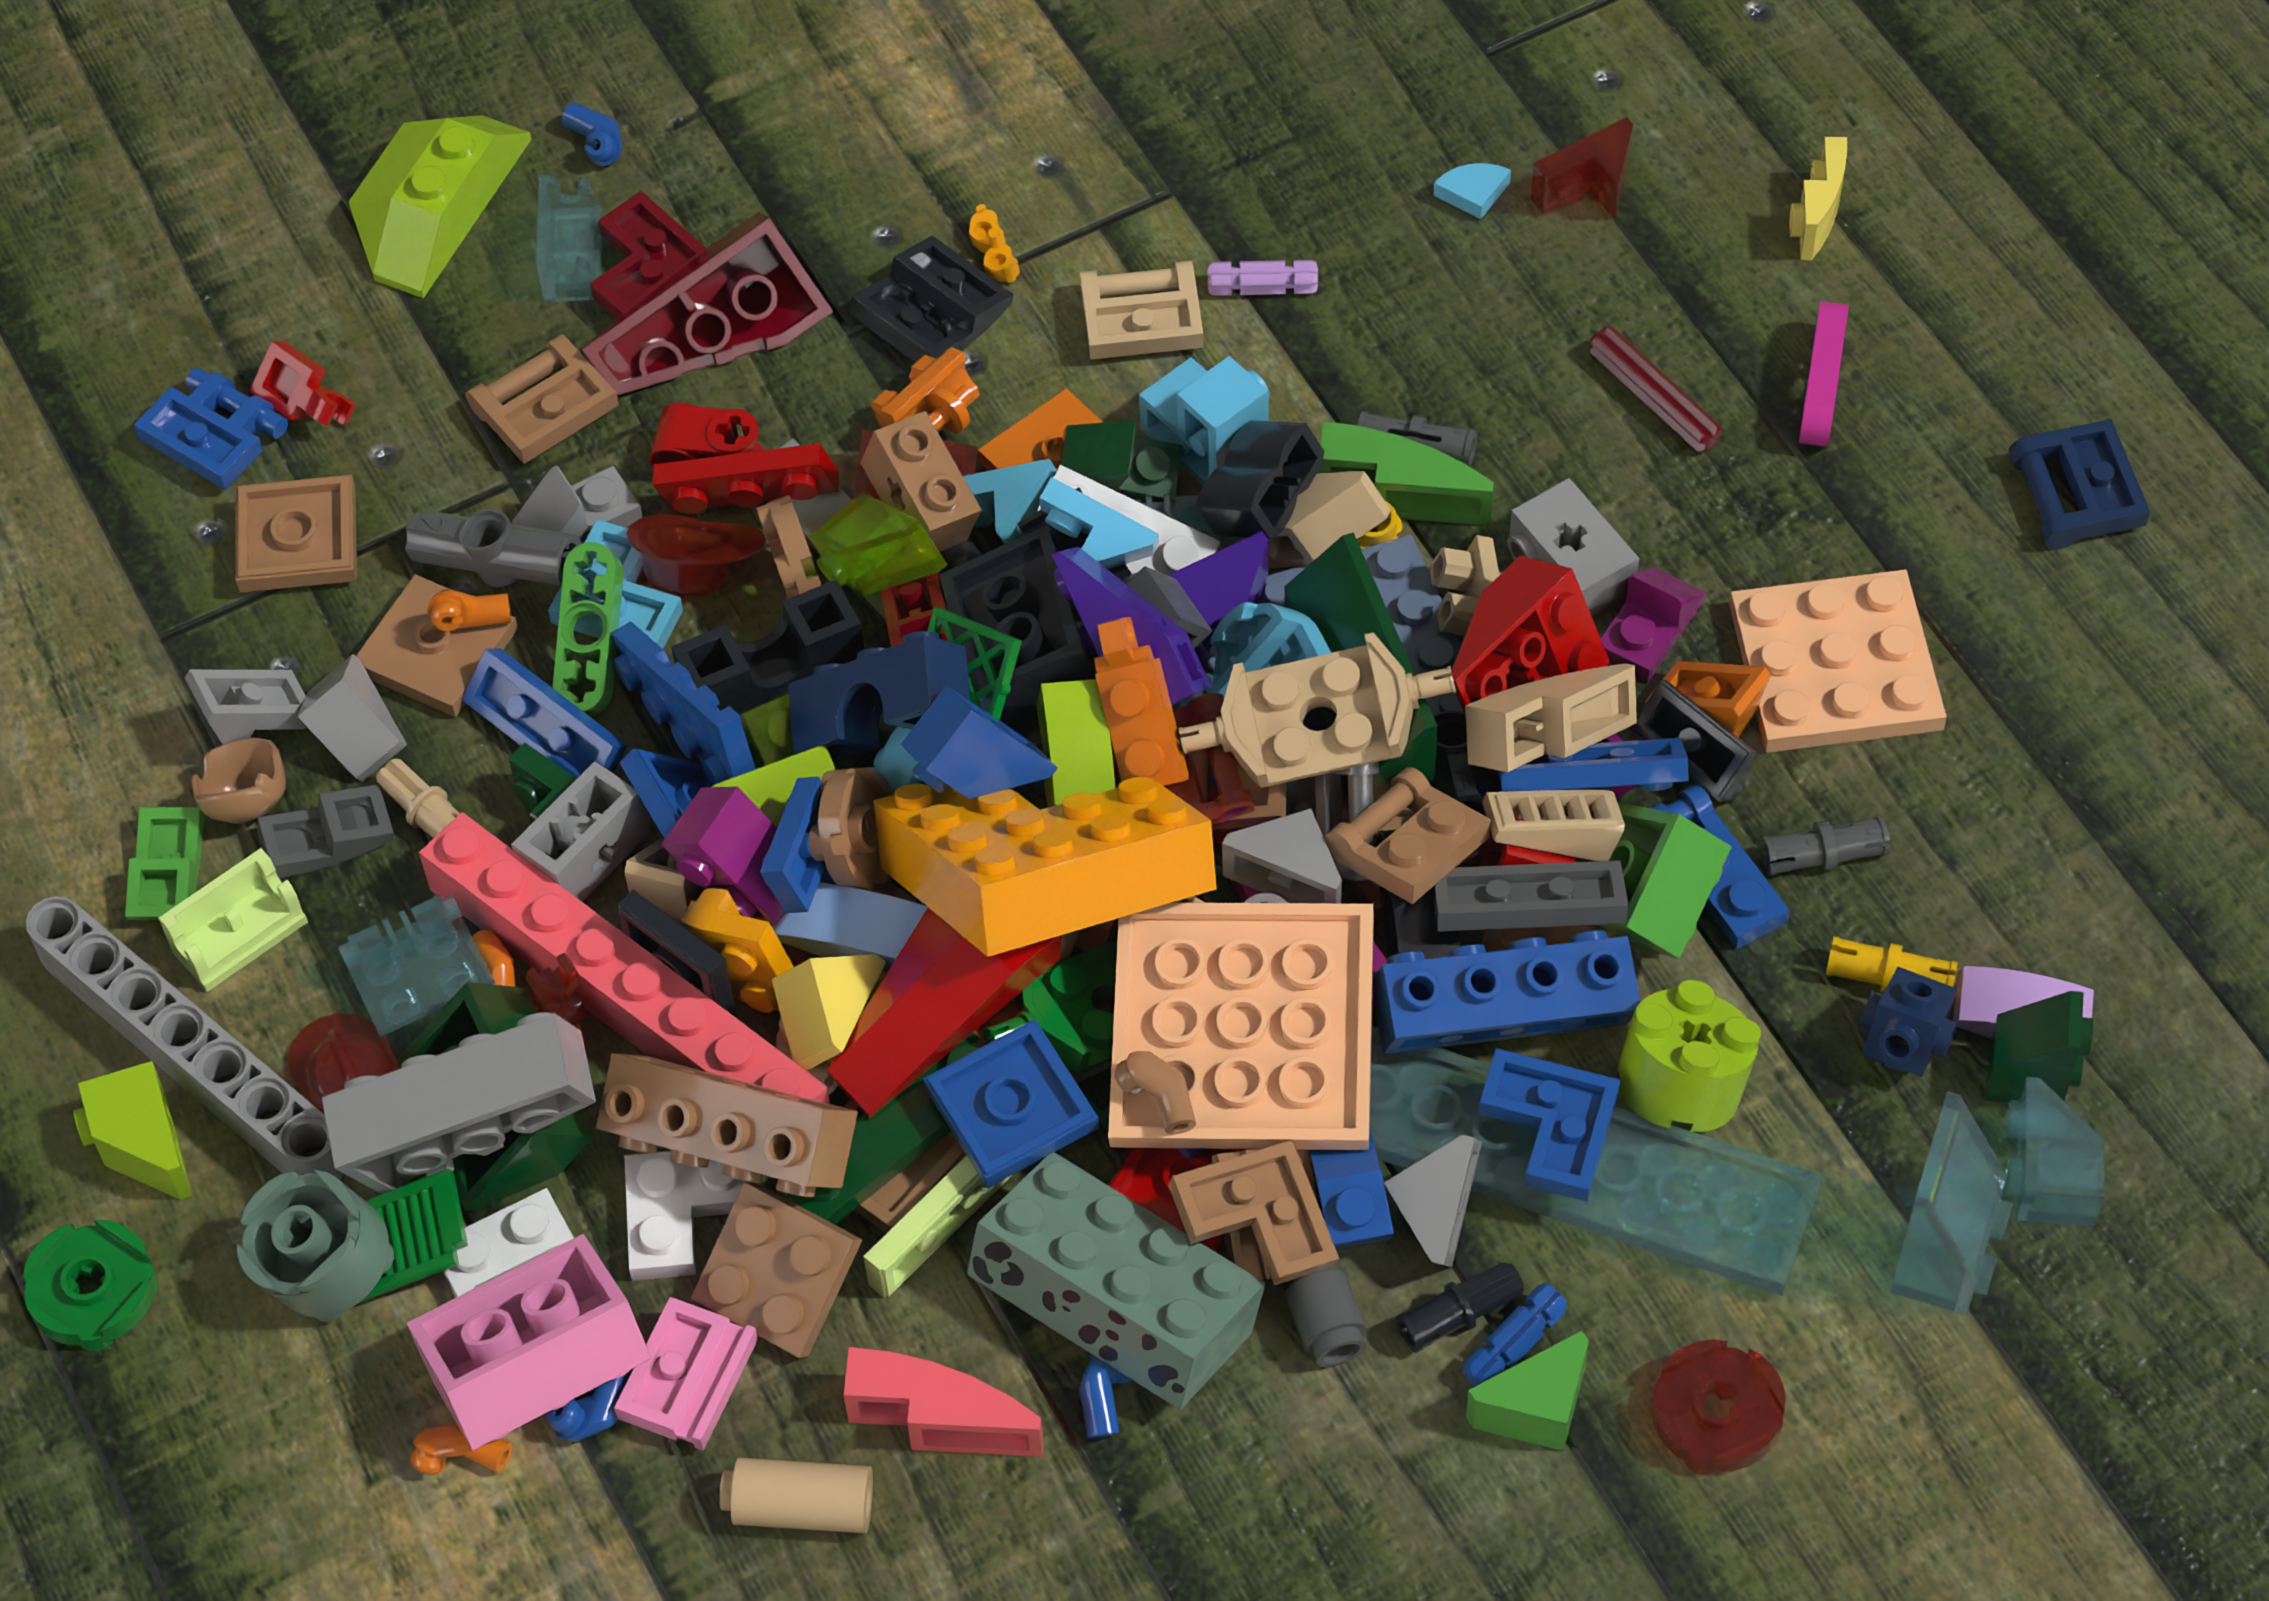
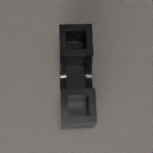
[671,579,864,716]

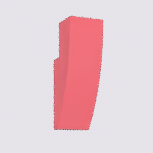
[844,1347,1044,1457]

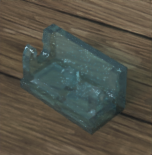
[536,175,603,302]

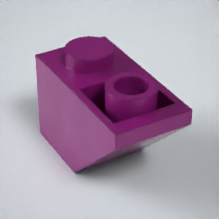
[661,786,783,925]

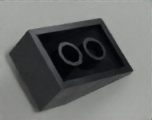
[939,525,1097,734]

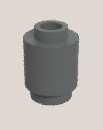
[1285,1268,1367,1367]

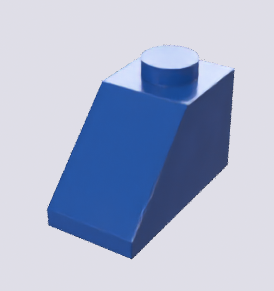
[900,685,1058,799]
[1309,1130,1394,1250]

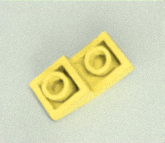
[1789,137,1847,260]

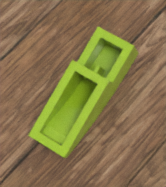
[1036,679,1116,808]

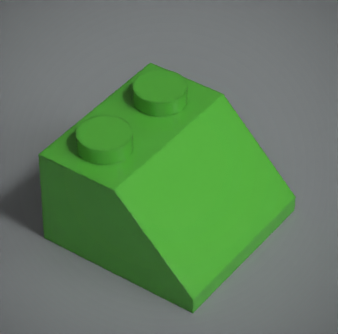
[1578,802,1732,959]

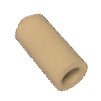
[720,1458,873,1533]

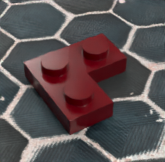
[590,191,707,319]

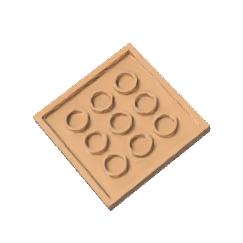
[1108,903,1374,1150]

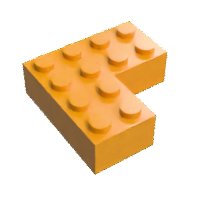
[873,777,1217,957]

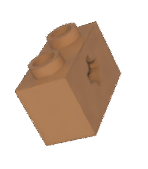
[860,411,982,560]

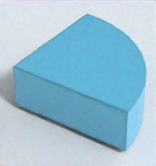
[1433,163,1511,219]

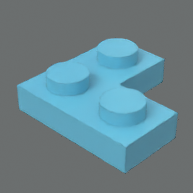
[548,519,683,648]

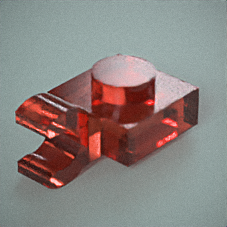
[526,953,587,1045]

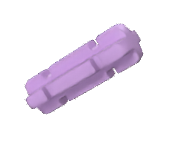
[1207,260,1318,296]

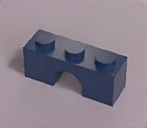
[788,631,971,764]

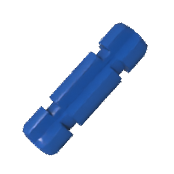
[1463,1283,1567,1386]

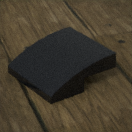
[849,235,1014,363]

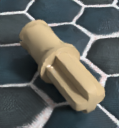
[376,759,460,838]

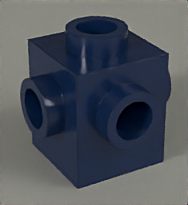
[1859,967,1957,1077]

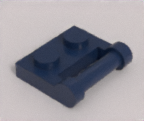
[2008,419,2150,550]

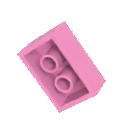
[406,1234,652,1451]

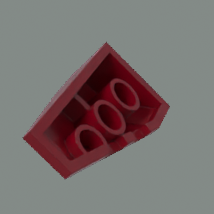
[581,212,833,395]

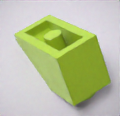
[73,1061,193,1200]

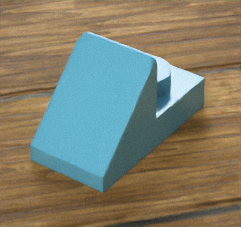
[963,459,1057,544]
[1040,477,1159,570]

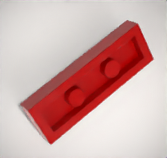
[652,443,839,514]

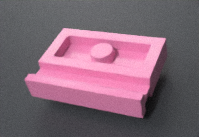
[614,1297,758,1451]

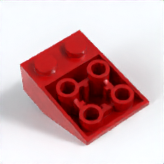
[1451,556,1610,774]

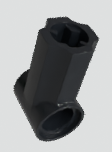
[1433,711,1491,817]

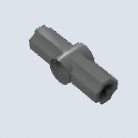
[405,509,582,587]

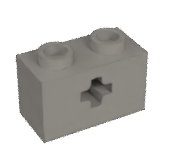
[1507,478,1639,617]
[511,762,652,902]

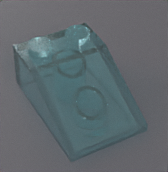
[1891,1091,2013,1315]

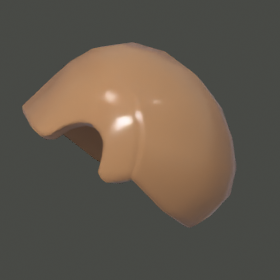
[192,737,286,824]

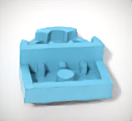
[1206,602,1331,704]

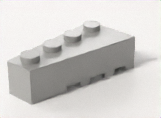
[322,1013,596,1194]

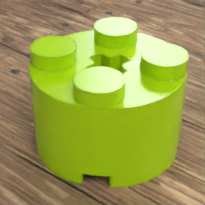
[1617,980,1761,1132]

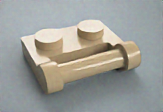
[1079,260,1204,360]

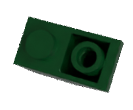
[1985,991,2094,1110]

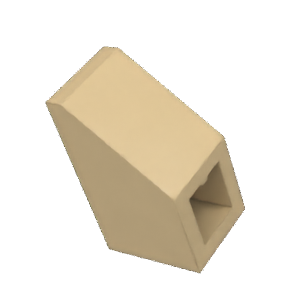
[1268,471,1391,568]

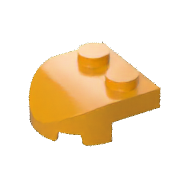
[681,888,794,1013]

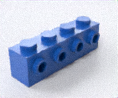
[1372,930,1641,1054]

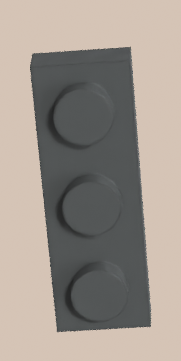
[1432,861,1628,931]

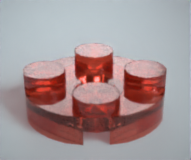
[1651,1339,1786,1475]

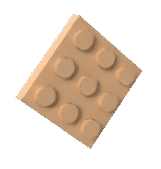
[1729,570,1947,753]

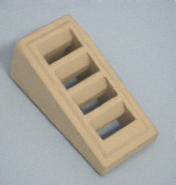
[1482,789,1625,862]

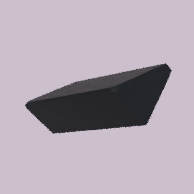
[1630,679,1756,801]

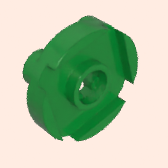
[23,1220,159,1351]

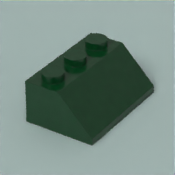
[397,982,594,1211]

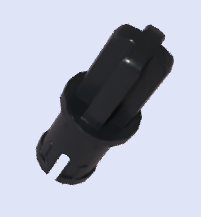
[1396,1263,1524,1353]

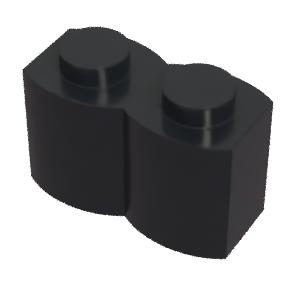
[1197,420,1325,539]

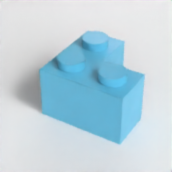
[1139,356,1270,485]

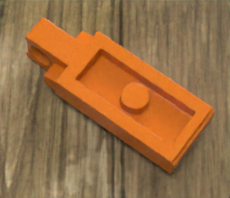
[1094,617,1189,786]

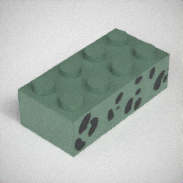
[967,1152,1265,1410]

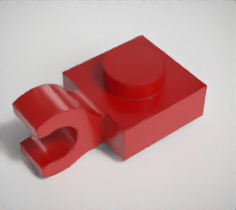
[250,341,356,425]

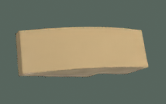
[1465,663,1637,772]

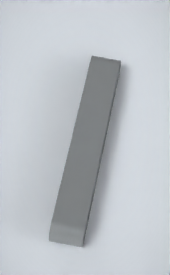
[26,896,344,1180]

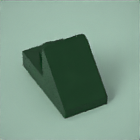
[1059,420,1182,507]

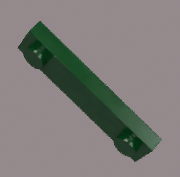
[776,1032,986,1225]

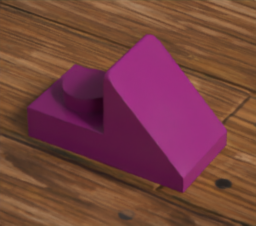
[1601,567,1706,683]

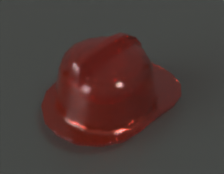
[626,515,767,596]
[288,1013,400,1115]

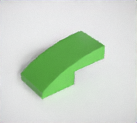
[125,807,205,920]

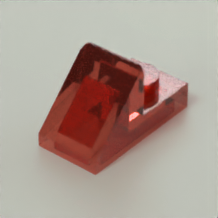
[1530,117,1633,218]

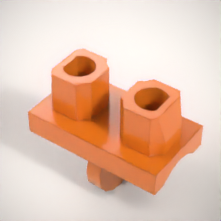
[871,347,980,433]

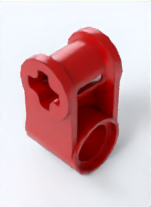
[649,403,764,469]

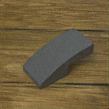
[257,784,394,878]

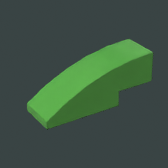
[1318,421,1494,526]

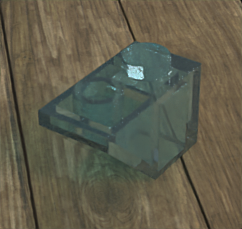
[2006,1077,2104,1227]

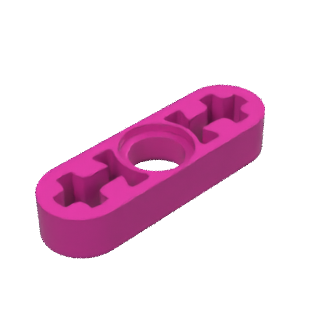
[1799,300,1849,447]

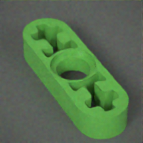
[553,542,624,717]

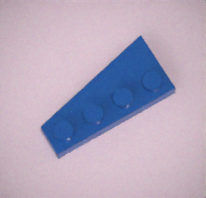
[611,621,755,786]

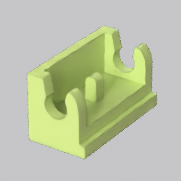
[159,848,308,992]

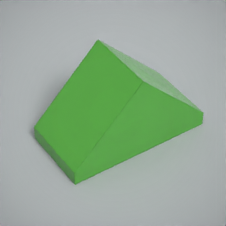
[1466,1331,1589,1451]

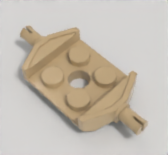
[1179,632,1456,788]

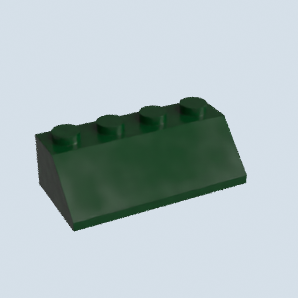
[1284,532,1437,803]

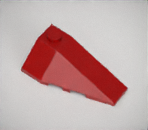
[827,908,1062,1119]

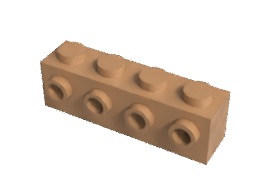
[596,1053,858,1197]

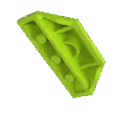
[349,115,532,298]

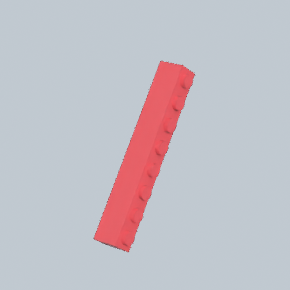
[419,812,830,1104]

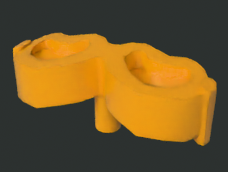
[969,204,1020,283]

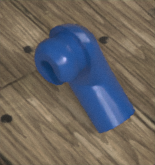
[562,102,623,166]
[1079,1354,1131,1439]
[546,1369,633,1442]

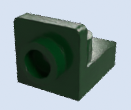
[508,742,577,824]

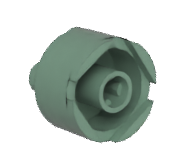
[237,1170,394,1322]

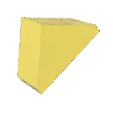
[772,954,886,1071]

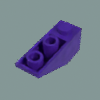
[1052,547,1211,706]

